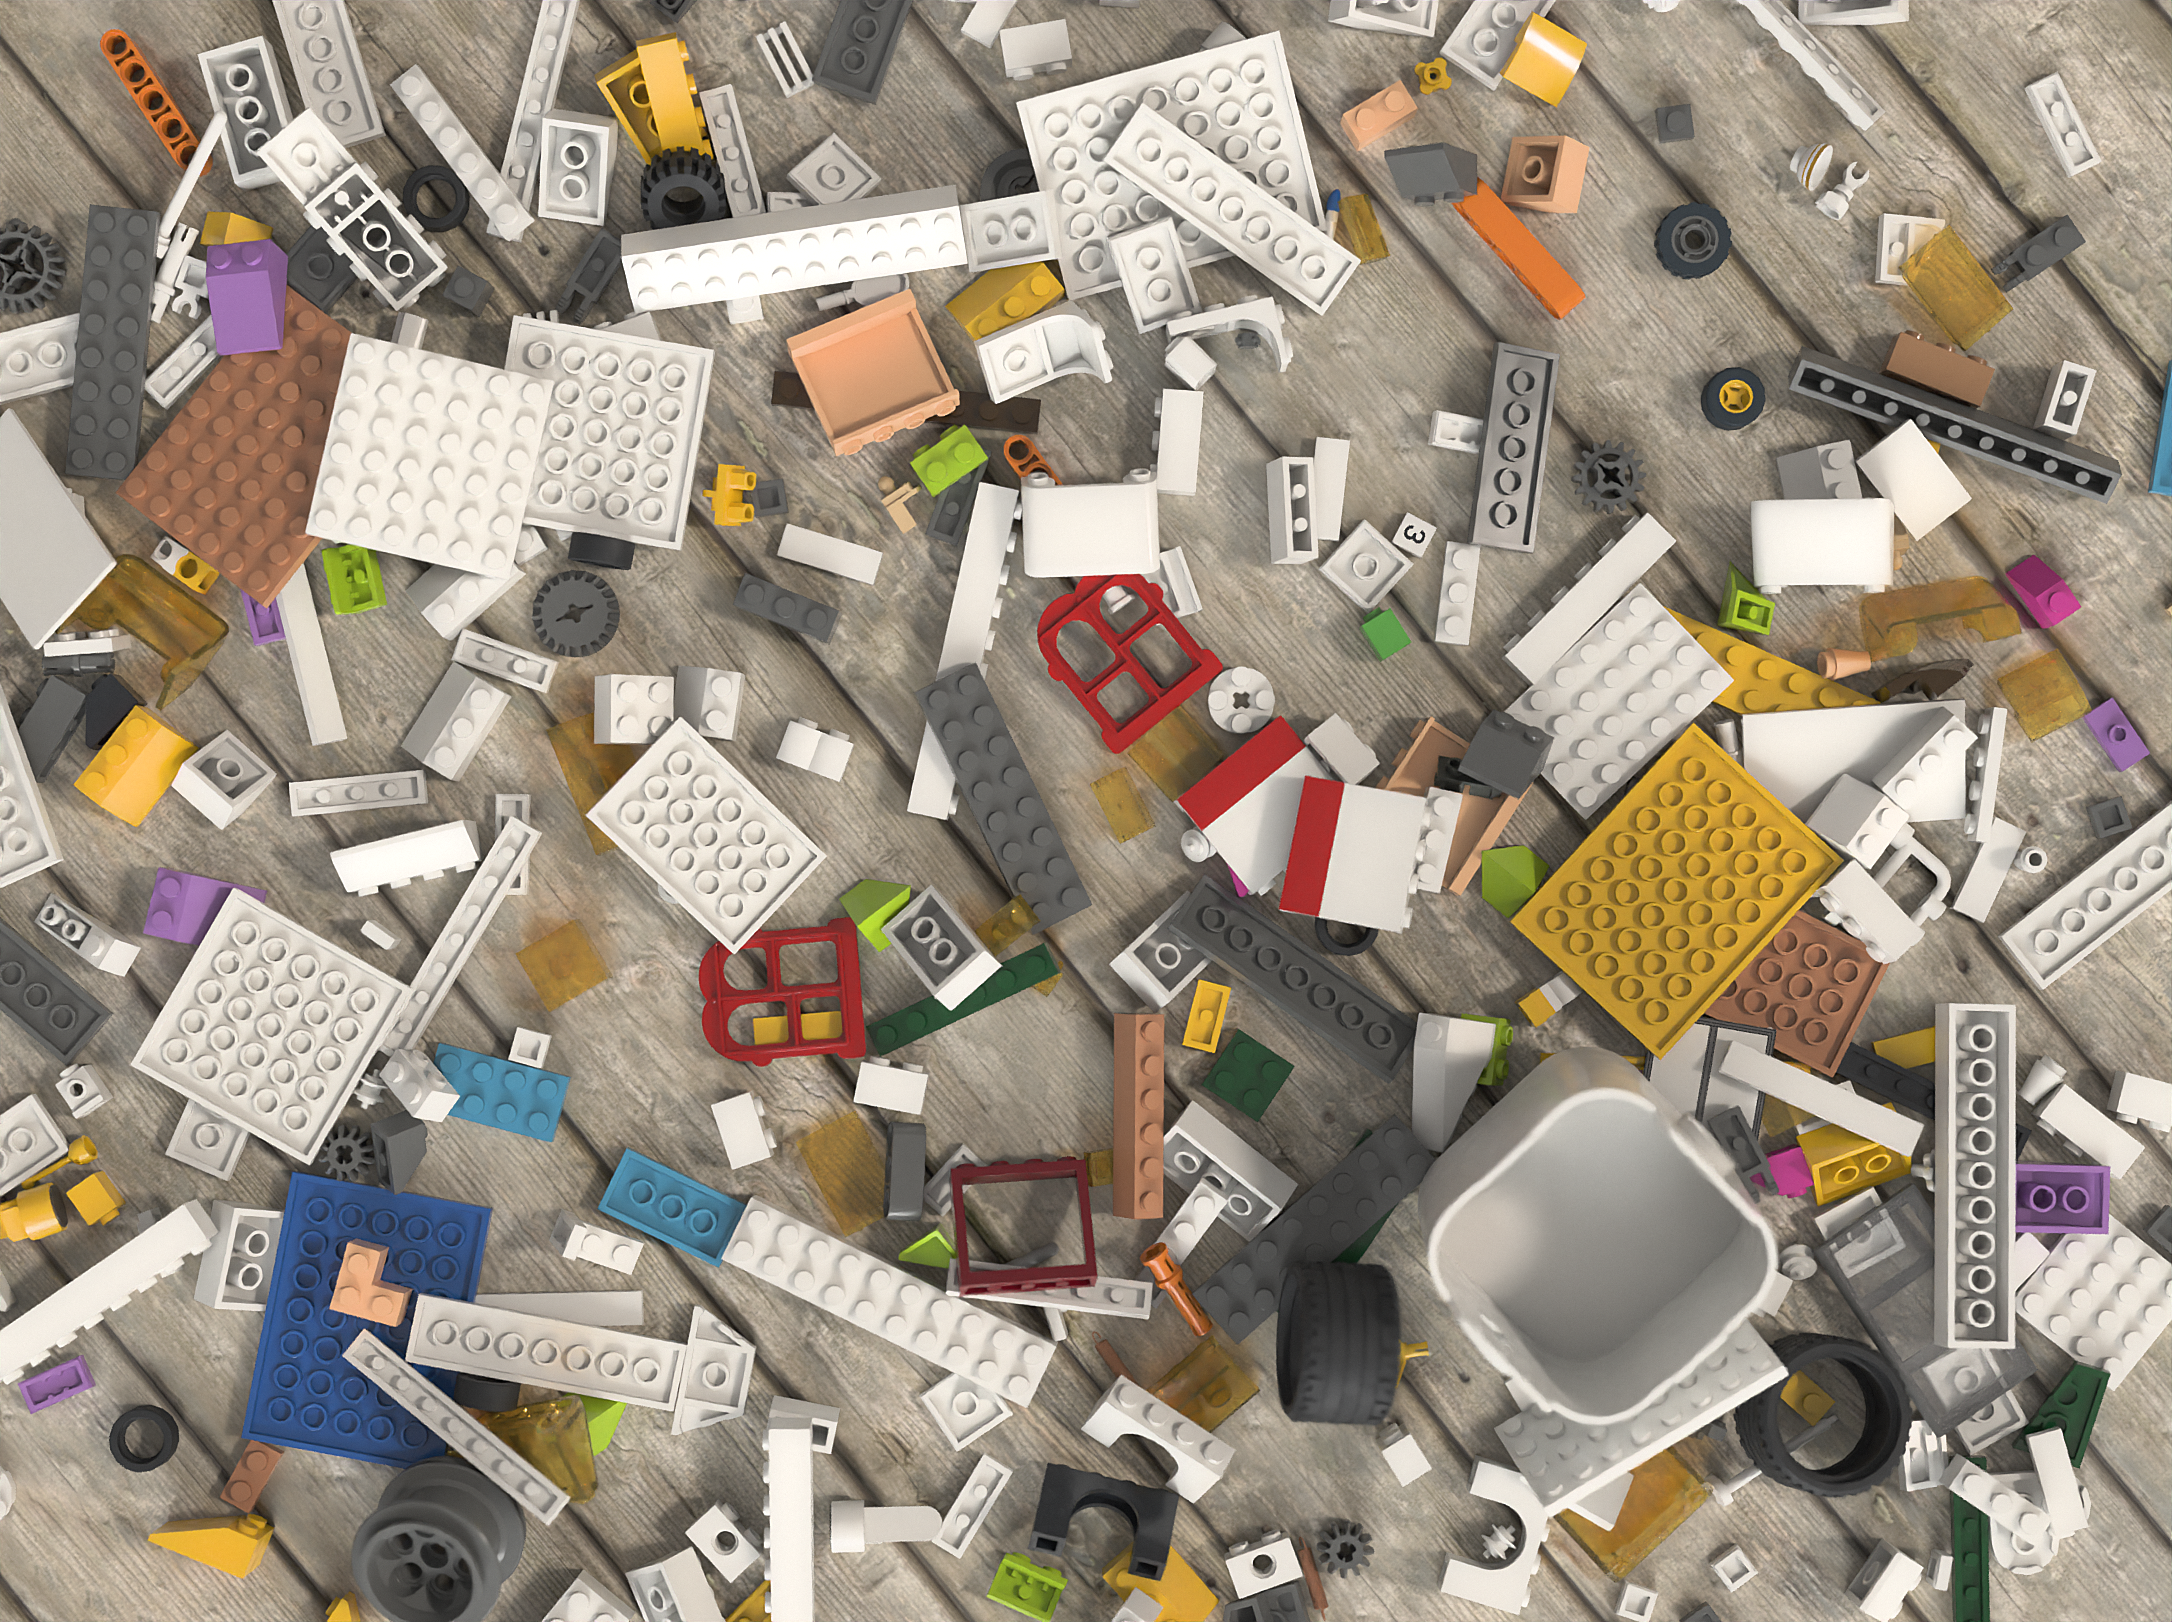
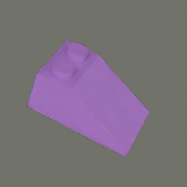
[206,239,288,356]
[143,867,267,946]
[2015,1161,2110,1234]

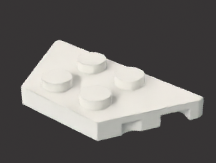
[671,1304,756,1435]

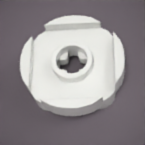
[1208,666,1275,734]

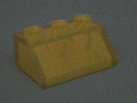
[1145,1335,1261,1433]

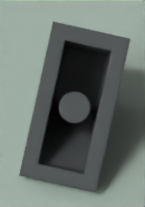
[370,1110,428,1195]

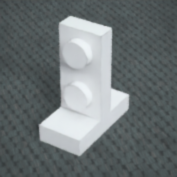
[549,1209,644,1275]

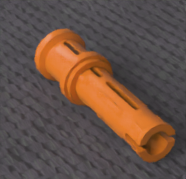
[1140,1242,1213,1336]

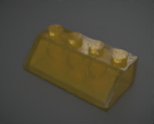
[546,712,636,856]

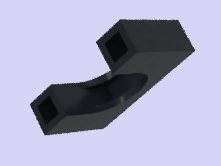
[1028,1463,1179,1582]

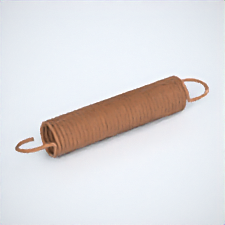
[1092,1331,1140,1387]
[1297,1537,1329,1621]

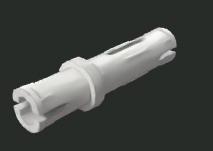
[151,223,199,324]

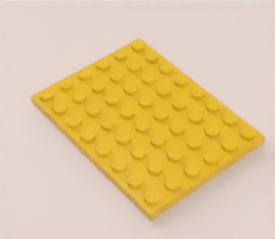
[1509,723,1844,1060]

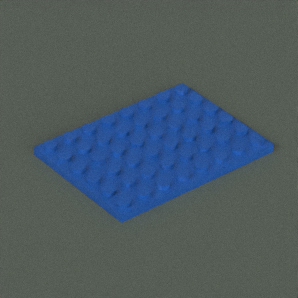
[241,1171,493,1469]

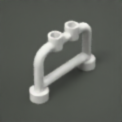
[1821,822,1951,946]

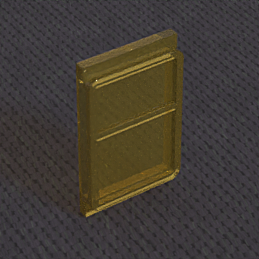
[1898,225,2014,351]
[796,1110,885,1238]

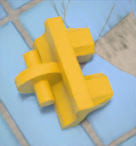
[702,464,756,526]

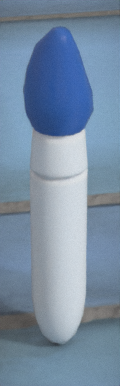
[1322,189,1342,240]

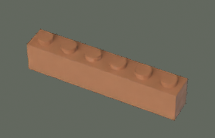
[1113,1013,1164,1220]

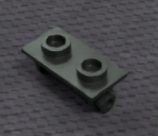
[1433,756,1502,800]

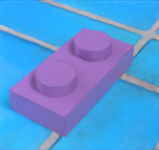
[240,589,286,646]

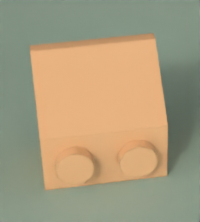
[1500,135,1590,213]

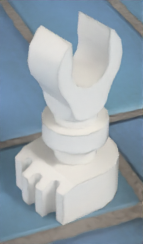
[1815,162,1869,220]

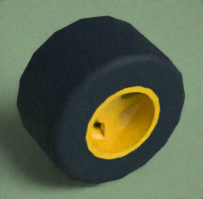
[1701,367,1766,431]

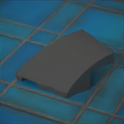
[1223,1581,1311,1622]

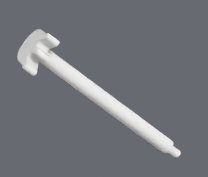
[1704,1414,1838,1507]

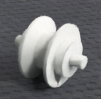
[1181,826,1217,862]
[353,1069,389,1109]
[1780,1244,1817,1280]
[1481,1524,1517,1560]

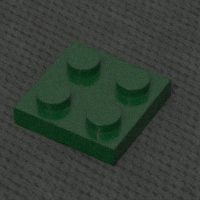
[1201,1029,1295,1122]

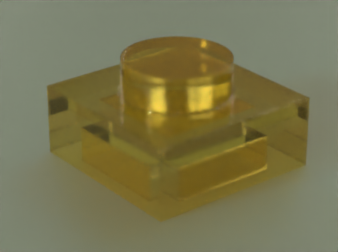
[1084,1148,1114,1187]

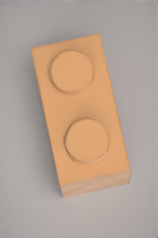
[1340,80,1418,152]

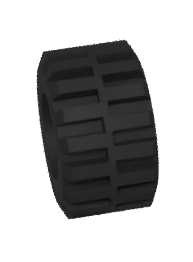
[641,146,726,230]

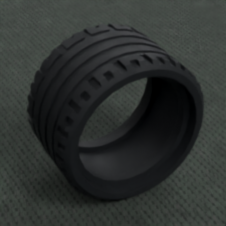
[1276,1261,1401,1426]
[1733,1333,1913,1498]

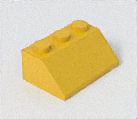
[945,261,1065,342]
[73,705,199,827]
[1796,1102,1912,1207]
[1102,1541,1220,1622]

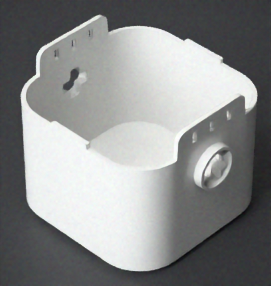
[1418,1047,1777,1424]

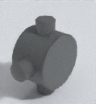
[1235,333,1261,349]

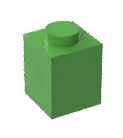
[1359,607,1411,662]

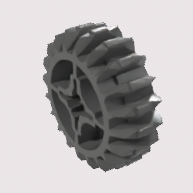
[0,222,66,314]

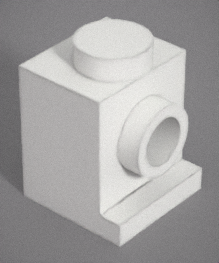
[55,1064,114,1119]

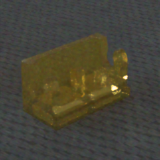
[1090,767,1156,844]

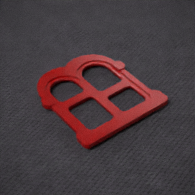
[1037,574,1223,754]
[699,917,867,1067]

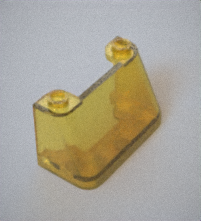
[1859,576,2022,663]
[447,1395,599,1504]
[1553,1445,1713,1582]

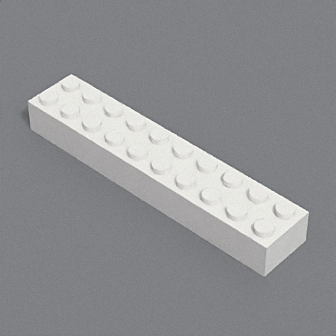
[621,185,968,313]
[1934,1003,2016,1349]
[721,1195,1058,1408]

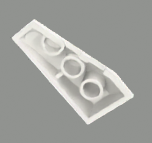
[1412,1013,1496,1152]

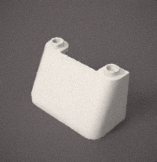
[1021,468,1160,577]
[1751,498,1894,594]

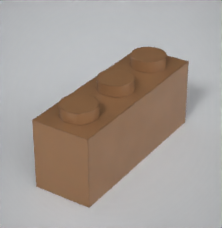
[1879,330,1995,409]

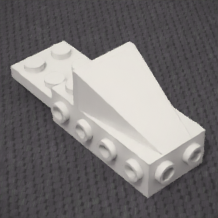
[256,107,448,311]

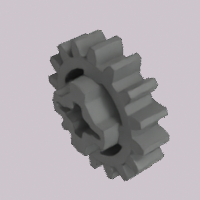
[1571,440,1646,514]

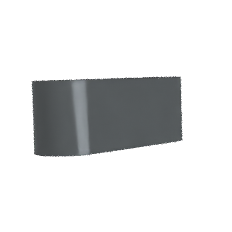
[883,1121,926,1222]

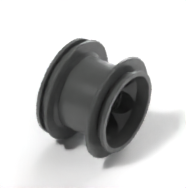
[351,1456,527,1622]

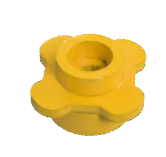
[1414,57,1452,95]

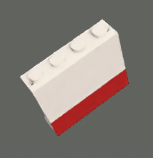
[1174,715,1334,896]
[1279,775,1433,935]

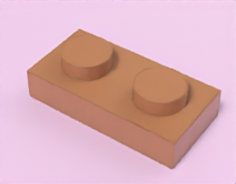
[219,1440,284,1514]

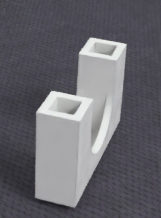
[1081,1375,1236,1504]
[1437,1455,1550,1615]

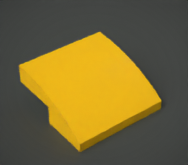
[1500,11,1587,108]

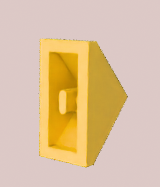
[200,211,274,247]

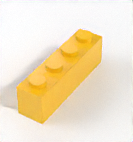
[636,32,714,160]

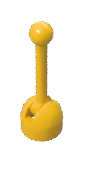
[21,1135,98,1190]

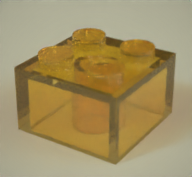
[515,919,613,1012]

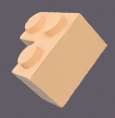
[329,1239,413,1327]

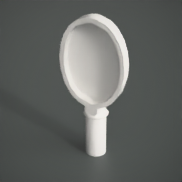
[816,273,910,311]

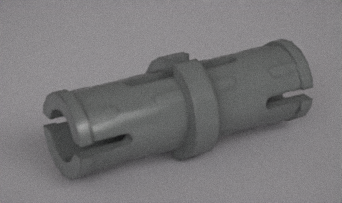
[42,652,115,677]

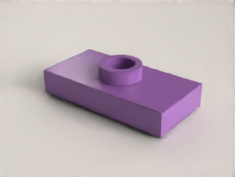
[2081,697,2150,772]
[18,1355,96,1414]

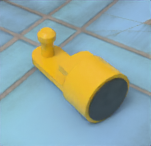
[0,1182,68,1242]

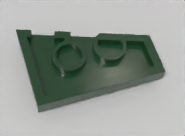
[2011,1360,2111,1469]

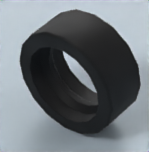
[402,165,470,232]
[568,532,635,570]
[1314,917,1379,956]
[453,1372,521,1412]
[109,1405,179,1473]

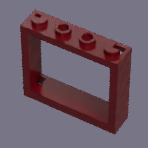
[949,1156,1098,1297]

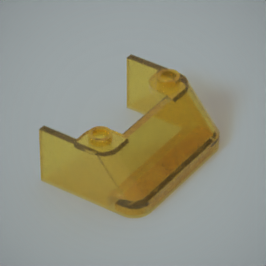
[54,554,229,711]

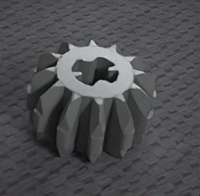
[319,1125,376,1182]
[1316,1519,1374,1579]

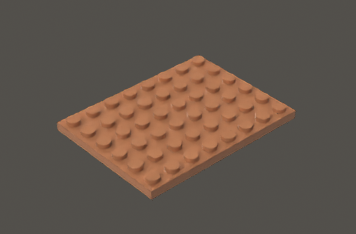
[115,285,351,608]

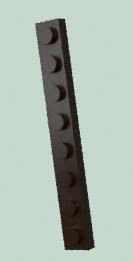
[771,371,1041,435]

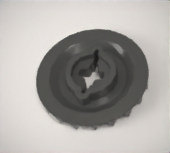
[980,148,1039,202]
[532,570,620,658]

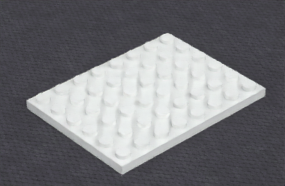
[1016,30,1327,301]

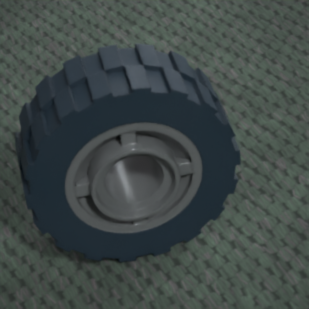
[1654,202,1732,280]

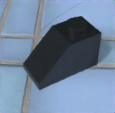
[85,673,148,750]

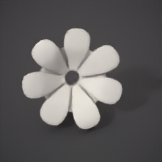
[1911,1149,1935,1192]

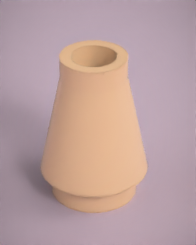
[1817,648,1871,681]

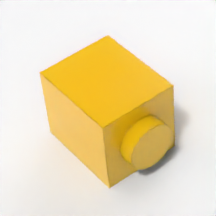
[66,1171,126,1226]

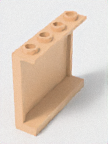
[786,289,960,456]
[1375,716,1533,896]

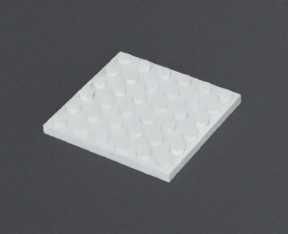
[504,315,715,551]
[305,333,554,581]
[130,888,413,1165]

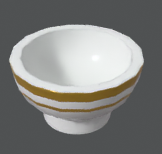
[1790,143,1833,191]

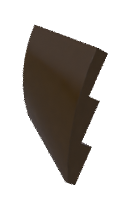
[1871,659,1974,703]

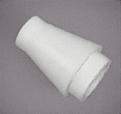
[2018,1054,2067,1105]

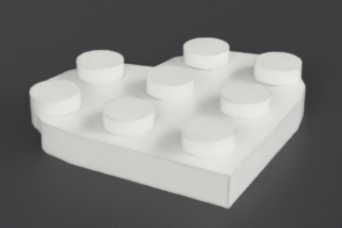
[1988,1470,2091,1575]

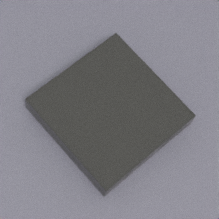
[286,225,358,314]

